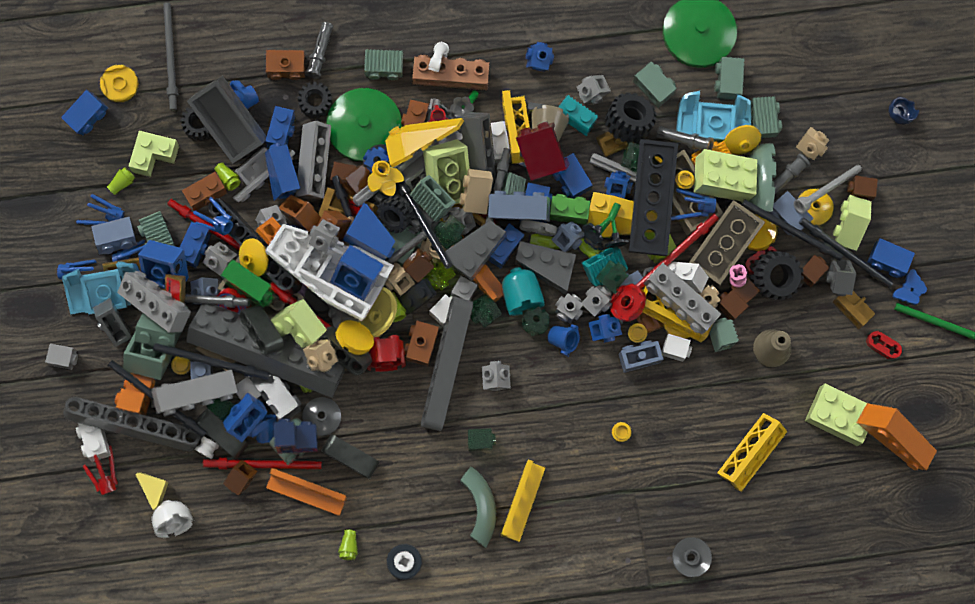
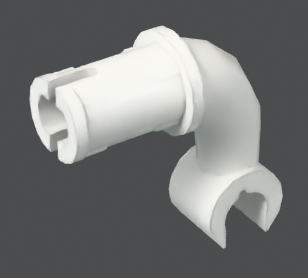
[428,42,449,72]

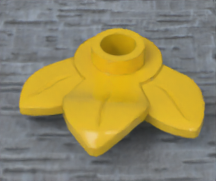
[368,161,404,197]

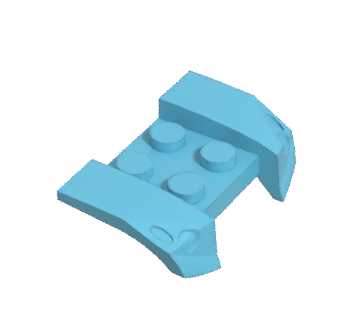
[676,91,752,142]
[62,262,140,314]

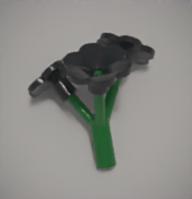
[583,203,630,251]

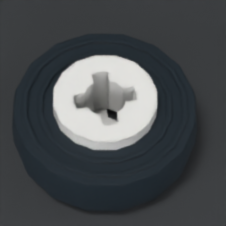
[387,544,422,580]

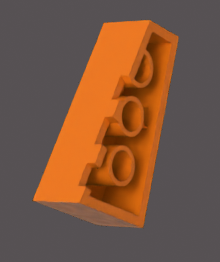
[856,403,937,470]

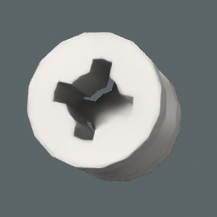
[194,437,220,459]

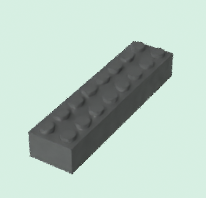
[186,303,346,398]

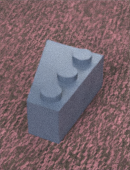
[488,191,550,222]

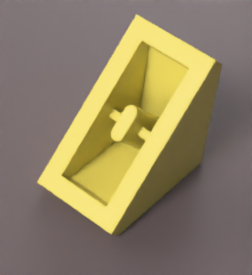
[136,473,168,510]

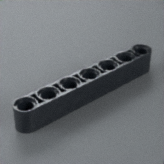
[208,198,302,294]

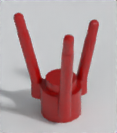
[428,105,449,122]
[83,445,118,495]

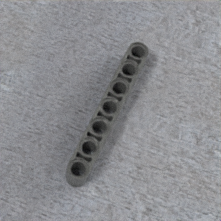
[421,297,473,431]
[63,397,200,452]

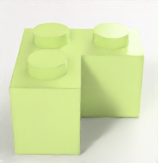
[129,131,179,177]
[833,195,871,251]
[271,299,327,348]

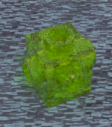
[423,262,456,291]

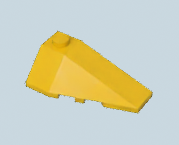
[385,118,464,168]
[588,192,657,238]

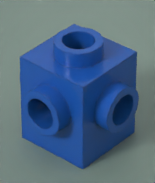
[526,42,554,72]
[363,147,390,173]
[604,171,633,199]
[589,314,622,343]

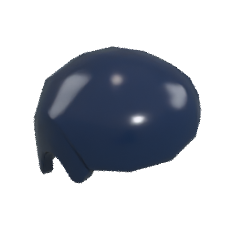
[889,97,919,125]

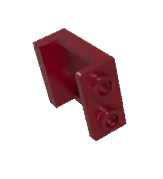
[516,121,569,180]

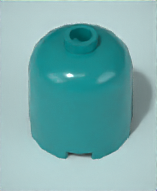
[502,267,544,316]

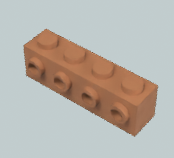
[413,55,489,90]

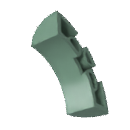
[748,143,776,212]
[460,466,496,548]

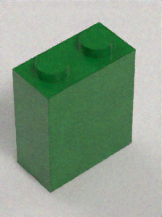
[221,259,274,308]

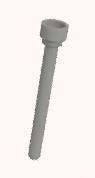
[794,165,862,214]

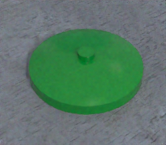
[663,0,737,68]
[327,88,402,162]

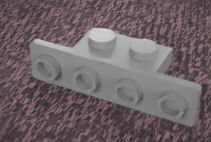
[233,147,295,202]

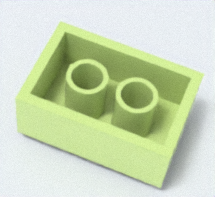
[423,139,470,204]
[694,149,757,202]
[805,384,868,446]

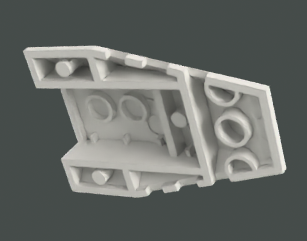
[265,224,394,321]

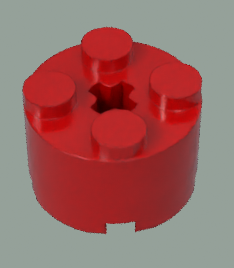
[367,335,405,372]

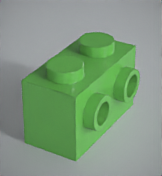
[550,194,590,225]

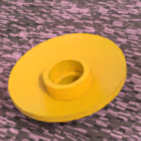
[724,125,761,155]
[798,189,833,225]
[239,239,268,277]

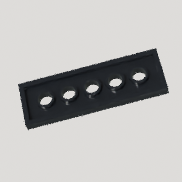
[629,139,678,257]

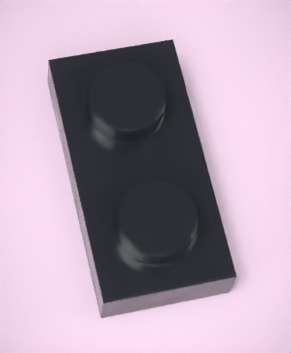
[398,278,437,315]

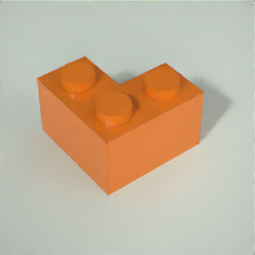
[115,373,156,416]

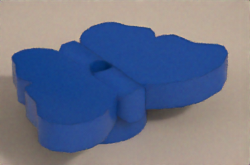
[893,269,927,305]

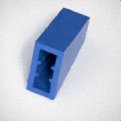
[265,143,300,201]
[343,203,395,260]

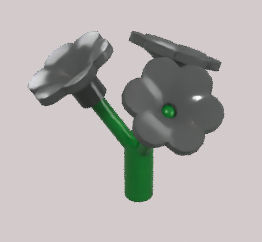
[440,90,478,134]

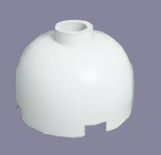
[152,500,193,538]

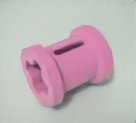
[729,264,747,288]

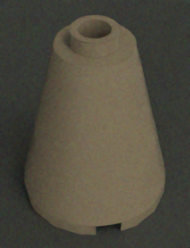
[532,105,569,142]
[753,329,792,367]

